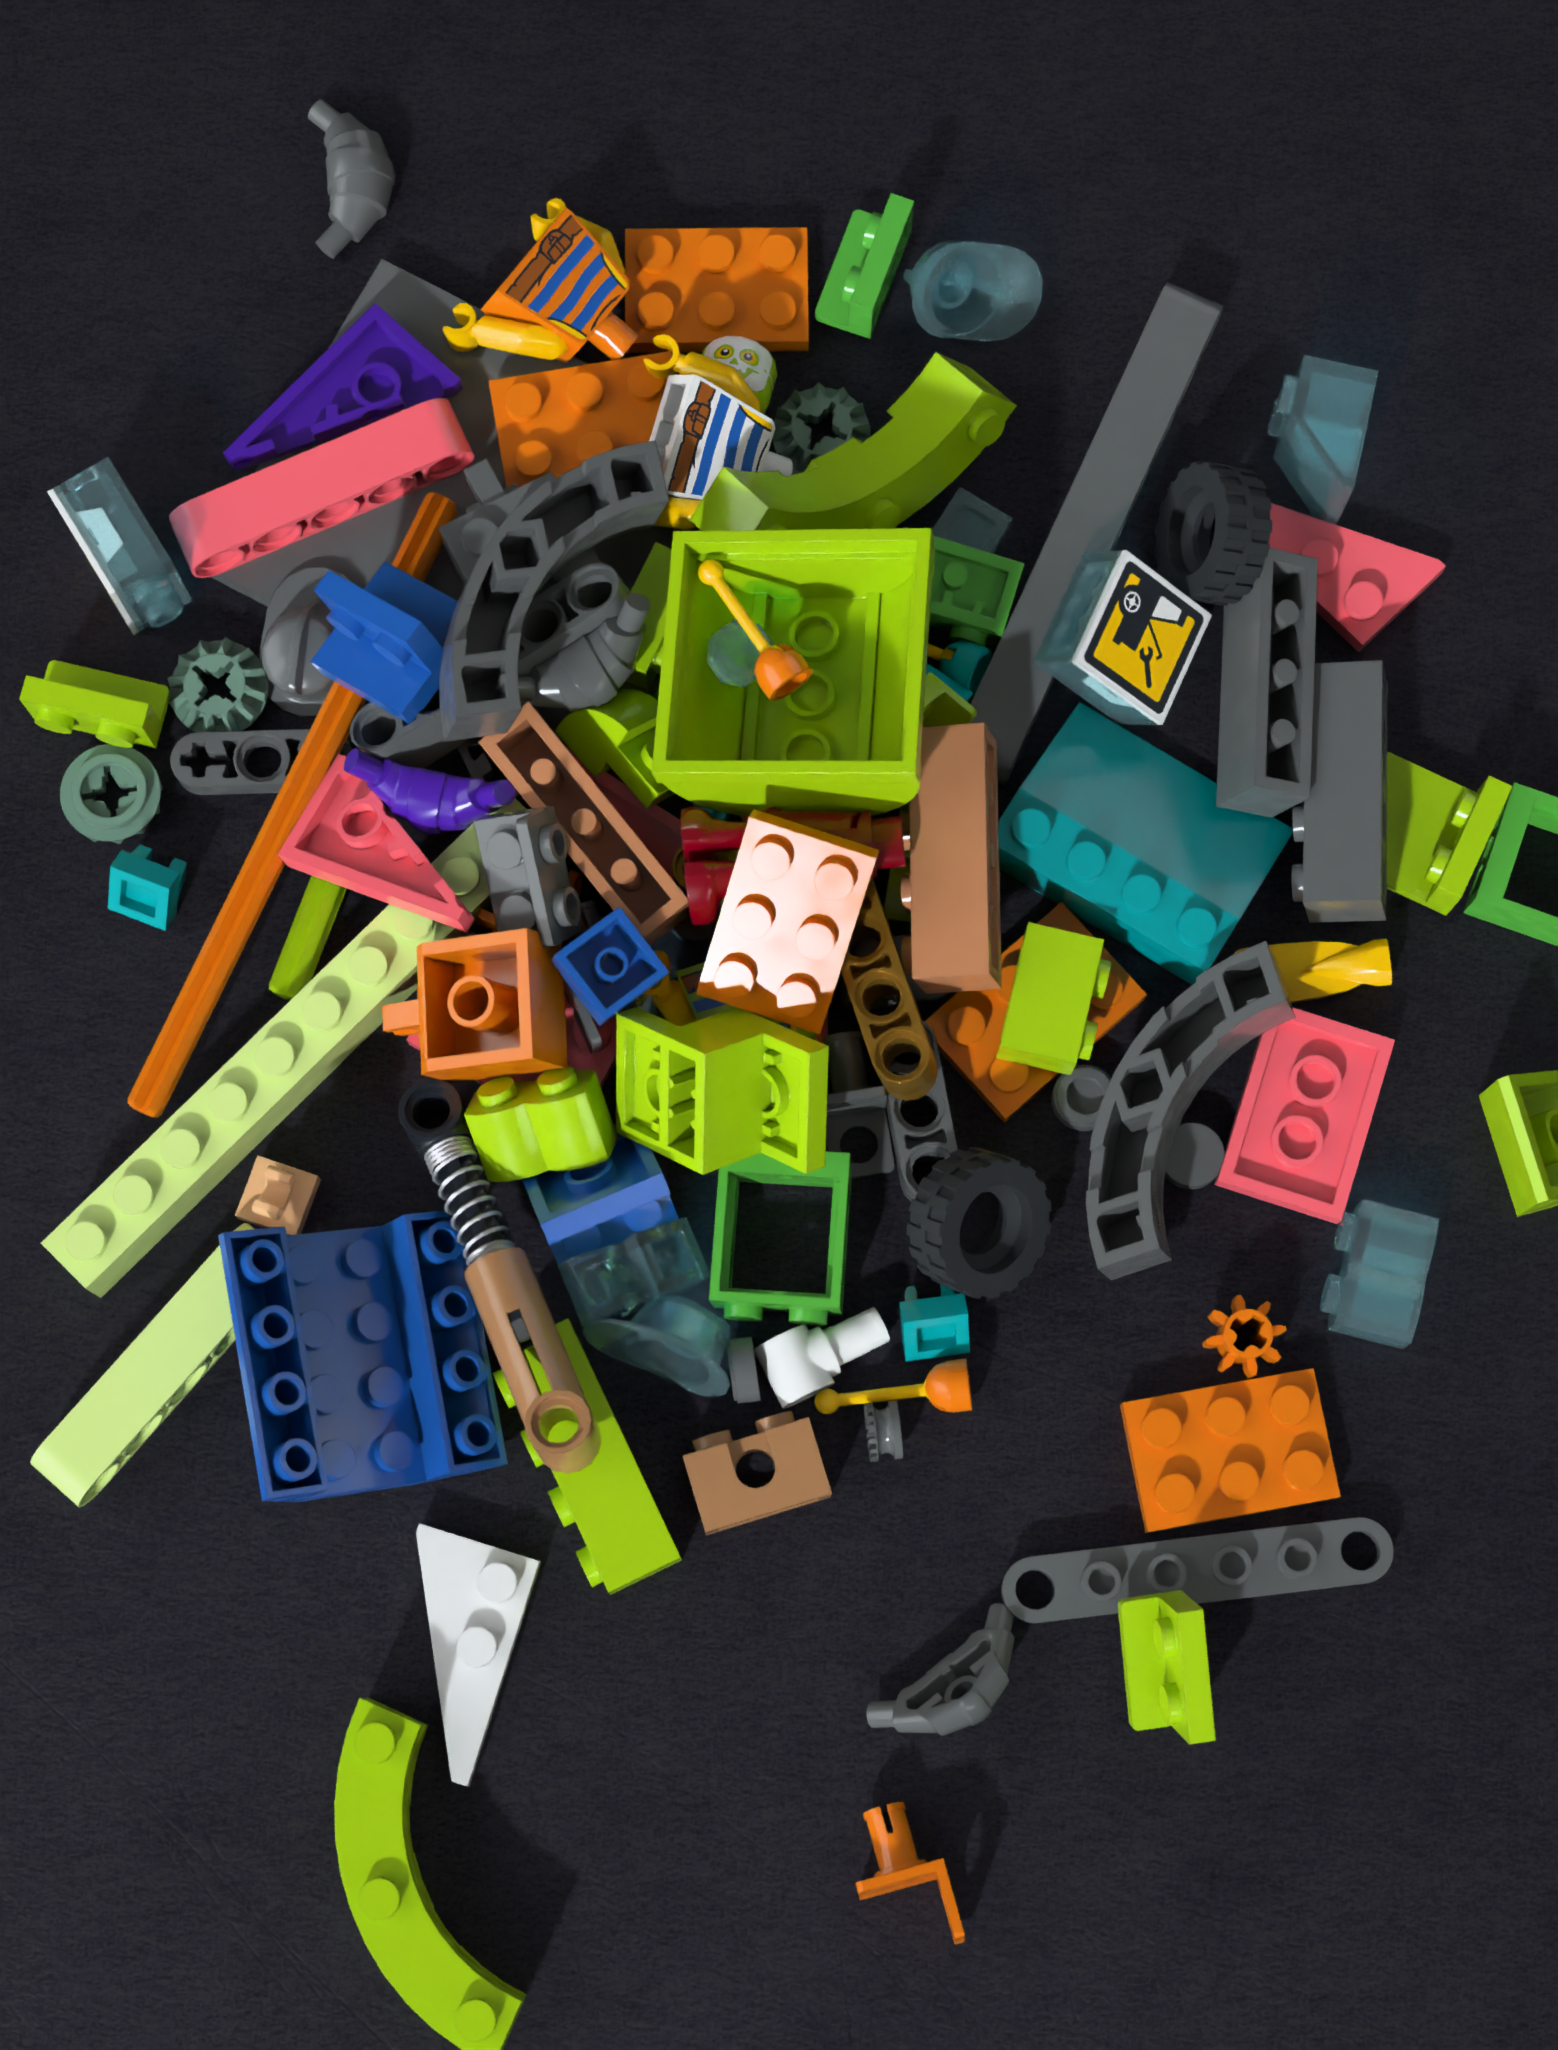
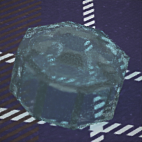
[707,619,774,688]

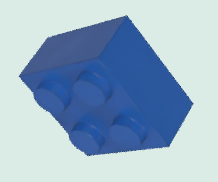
[550,907,669,1026]

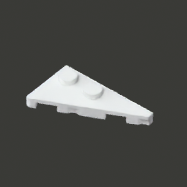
[416,1523,541,1786]

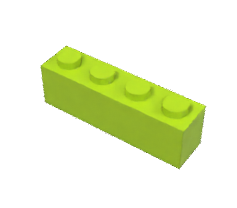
[493,1319,682,1595]

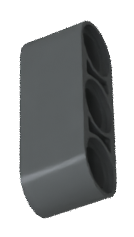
[881,1021,957,1202]

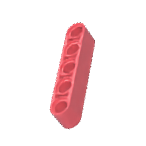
[169,398,474,578]

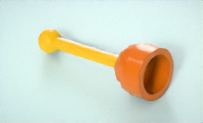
[698,559,813,701]
[814,1359,972,1415]

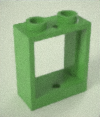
[1463,782,1558,946]
[709,1151,853,1326]

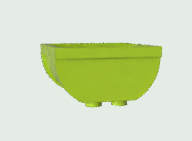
[652,528,935,816]

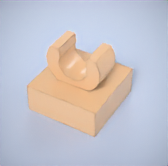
[235,1155,321,1235]

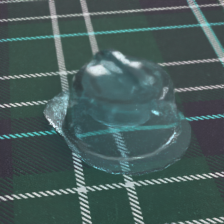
[903,241,1043,341]
[583,1296,730,1397]

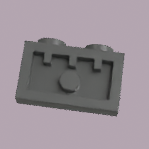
[474,806,581,947]

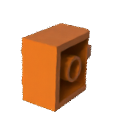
[382,928,568,1083]

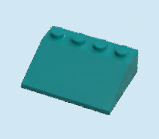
[998,702,1293,985]

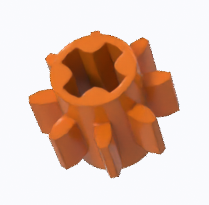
[1202,1295,1287,1378]

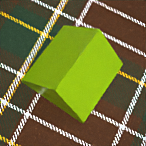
[1479,1070,1558,1217]

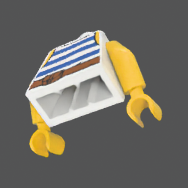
[643,334,793,530]

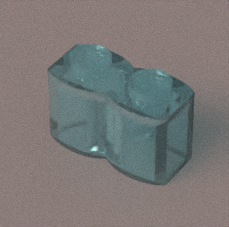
[1320,1199,1439,1349]

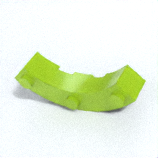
[689,352,1017,531]
[334,1698,527,2050]

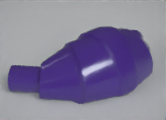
[344,748,515,835]

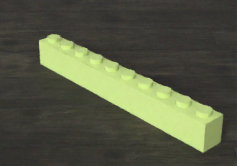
[41,798,526,1298]

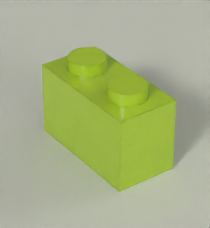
[996,922,1111,1075]

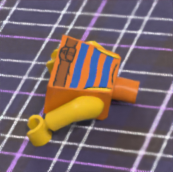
[442,198,639,363]

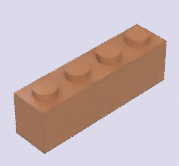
[478,701,690,946]
[901,722,1002,994]

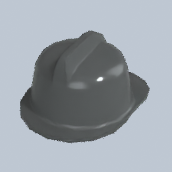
[259,567,352,716]

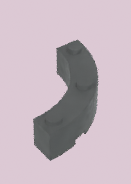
[439,440,669,742]
[1086,941,1296,1280]

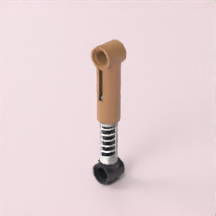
[398,1079,601,1473]

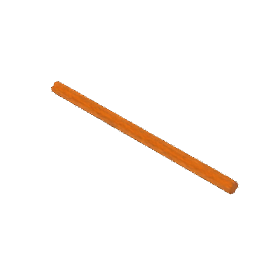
[128,492,458,1118]

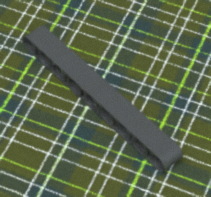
[970,282,1224,786]

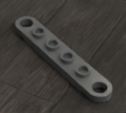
[1001,1517,1394,1623]

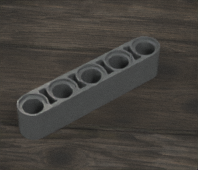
[350,563,631,768]

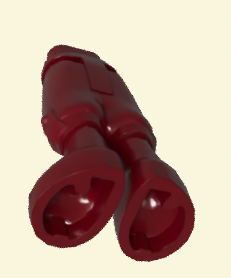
[681,806,906,925]

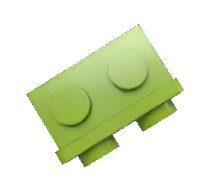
[1118,1590,1216,1745]

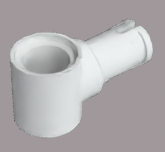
[754,1307,890,1409]

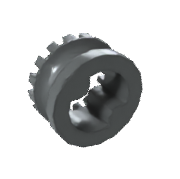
[864,1401,903,1462]

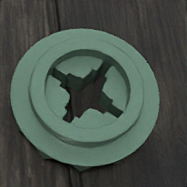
[773,382,871,473]
[168,637,268,732]
[60,744,163,844]

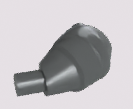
[308,99,395,259]
[518,593,651,712]
[867,1603,1015,1736]

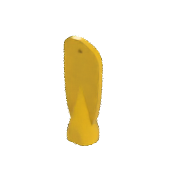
[1233,938,1392,1003]

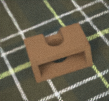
[683,1411,832,1535]

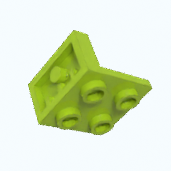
[1387,752,1513,916]

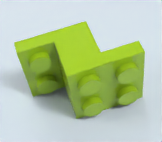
[616,1007,829,1175]

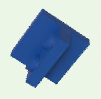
[310,561,458,724]
[522,1123,680,1272]

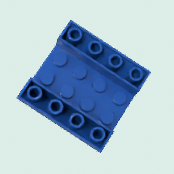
[218,1210,508,1502]

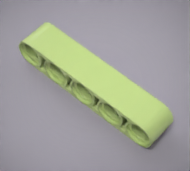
[30,1223,254,1507]

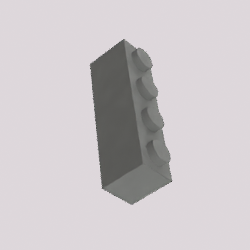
[1216,548,1318,818]
[1292,660,1388,923]

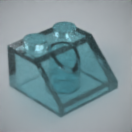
[1267,355,1378,525]

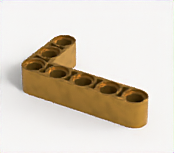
[672,819,938,1101]

